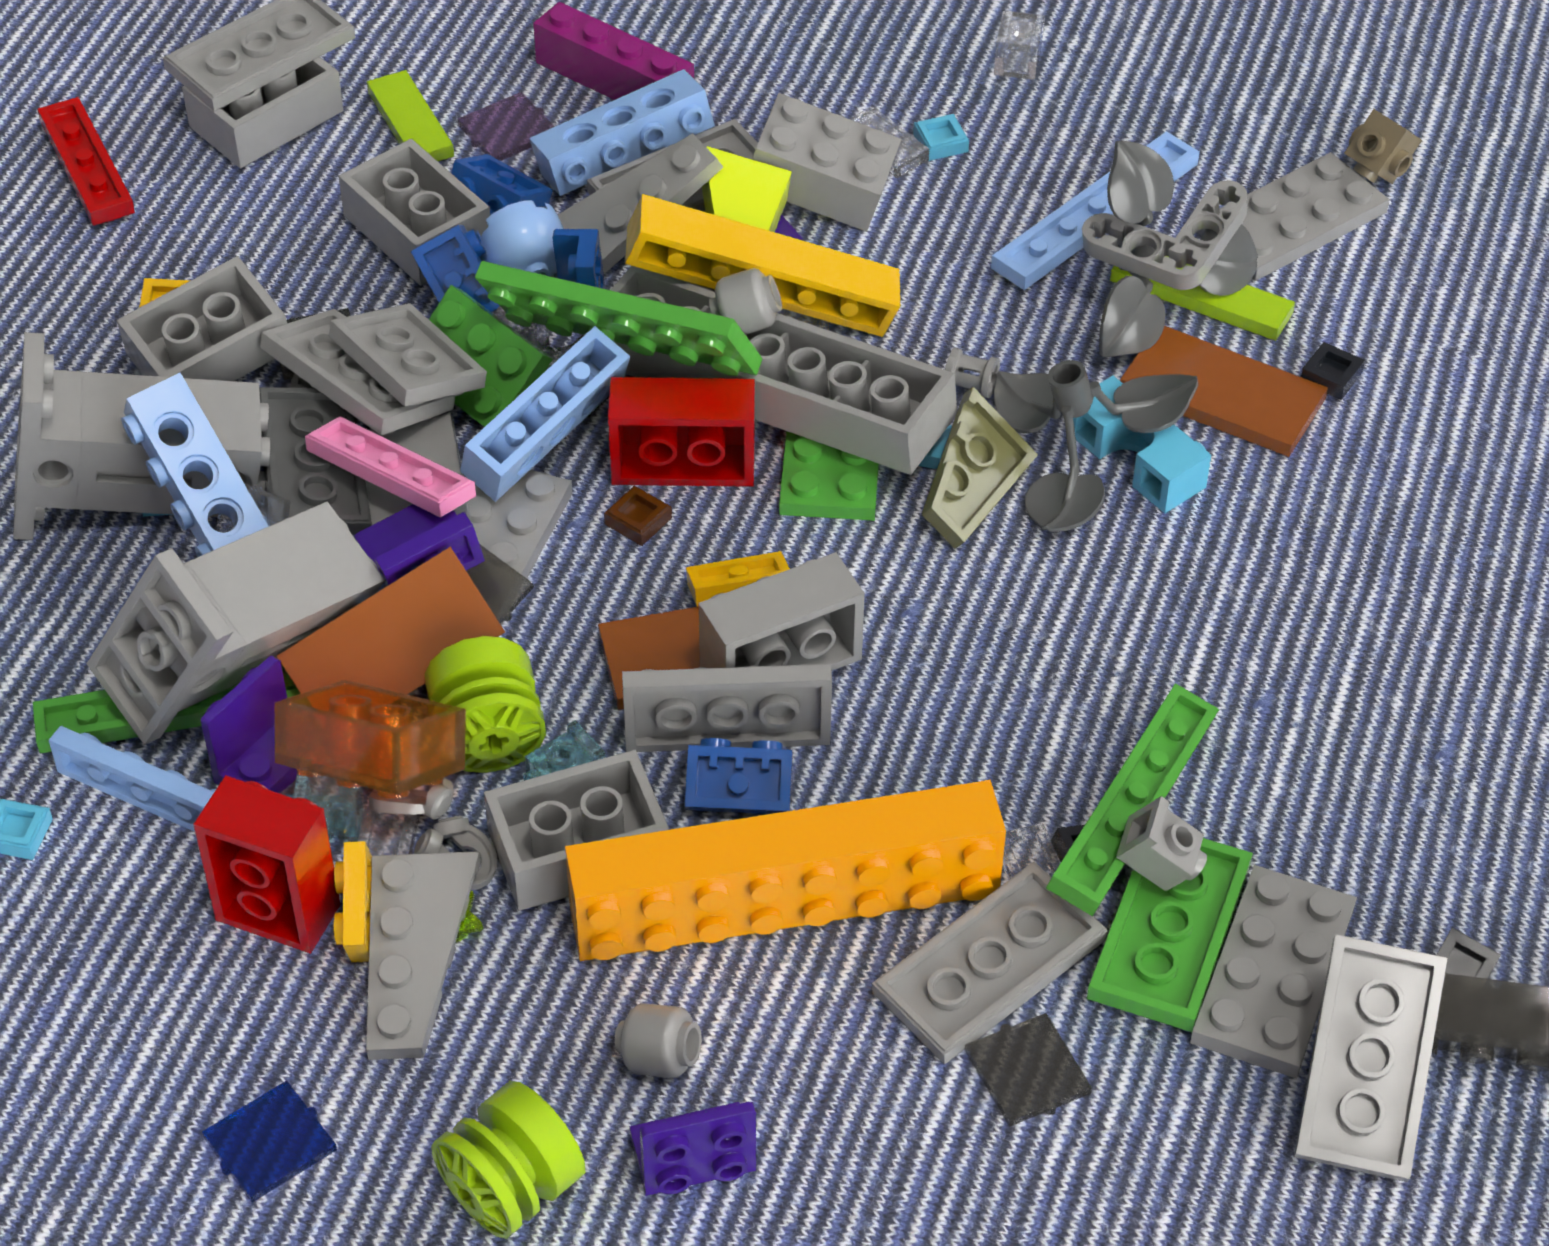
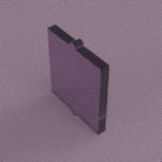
[457,92,555,161]

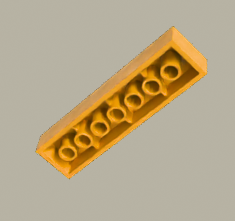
[565,780,1006,961]

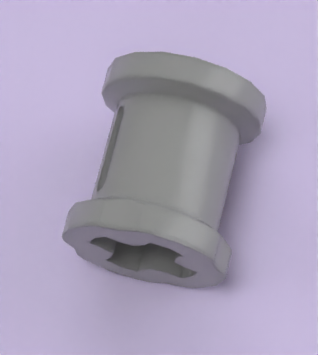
[945,347,1000,398]

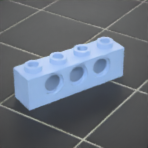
[529,69,715,196]
[460,326,630,502]
[121,373,269,557]

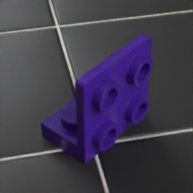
[355,504,485,587]
[201,655,330,794]
[629,1102,756,1196]

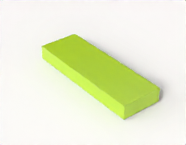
[367,70,454,161]

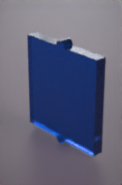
[202,1080,337,1203]

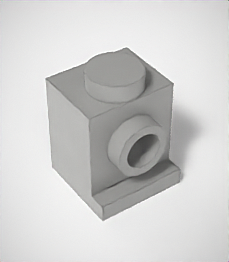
[1116,796,1207,891]

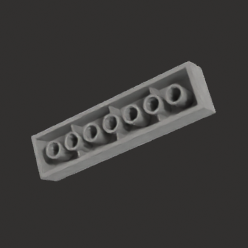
[611,266,957,475]

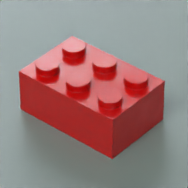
[608,377,755,487]
[193,775,341,954]

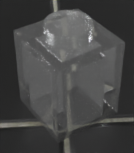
[994,10,1045,80]

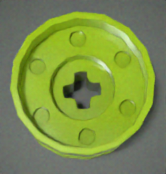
[424,636,546,773]
[431,1081,586,1239]

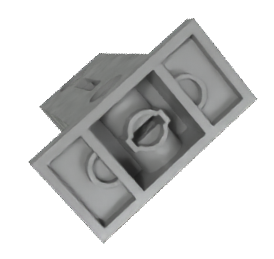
[13,332,270,540]
[86,501,385,745]

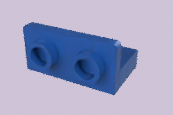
[451,154,553,215]
[411,225,501,312]
[552,229,605,289]
[685,738,793,814]

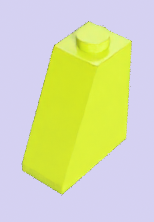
[702,146,792,232]

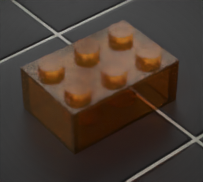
[275,680,466,798]

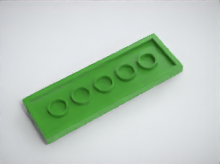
[475,261,763,376]

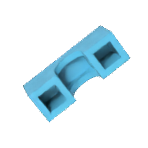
[1073,375,1211,513]

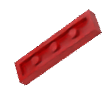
[37,97,135,226]

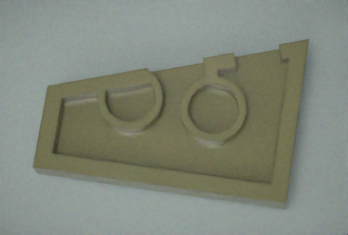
[921,387,1038,549]

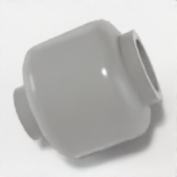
[709,268,782,335]
[615,1003,702,1078]

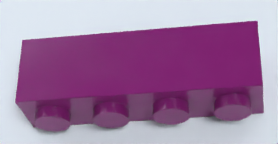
[533,1,694,100]

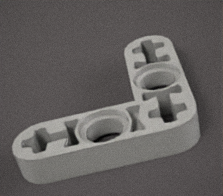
[1082,180,1248,290]

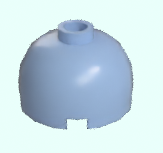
[477,201,564,277]

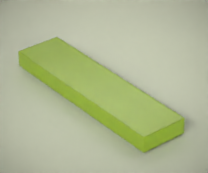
[1110,256,1295,341]

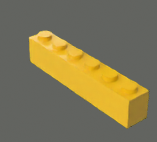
[625,194,901,337]

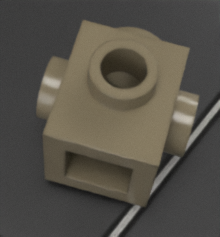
[1344,109,1422,184]

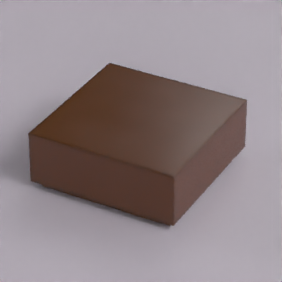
[604,485,672,546]

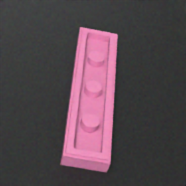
[305,416,476,518]

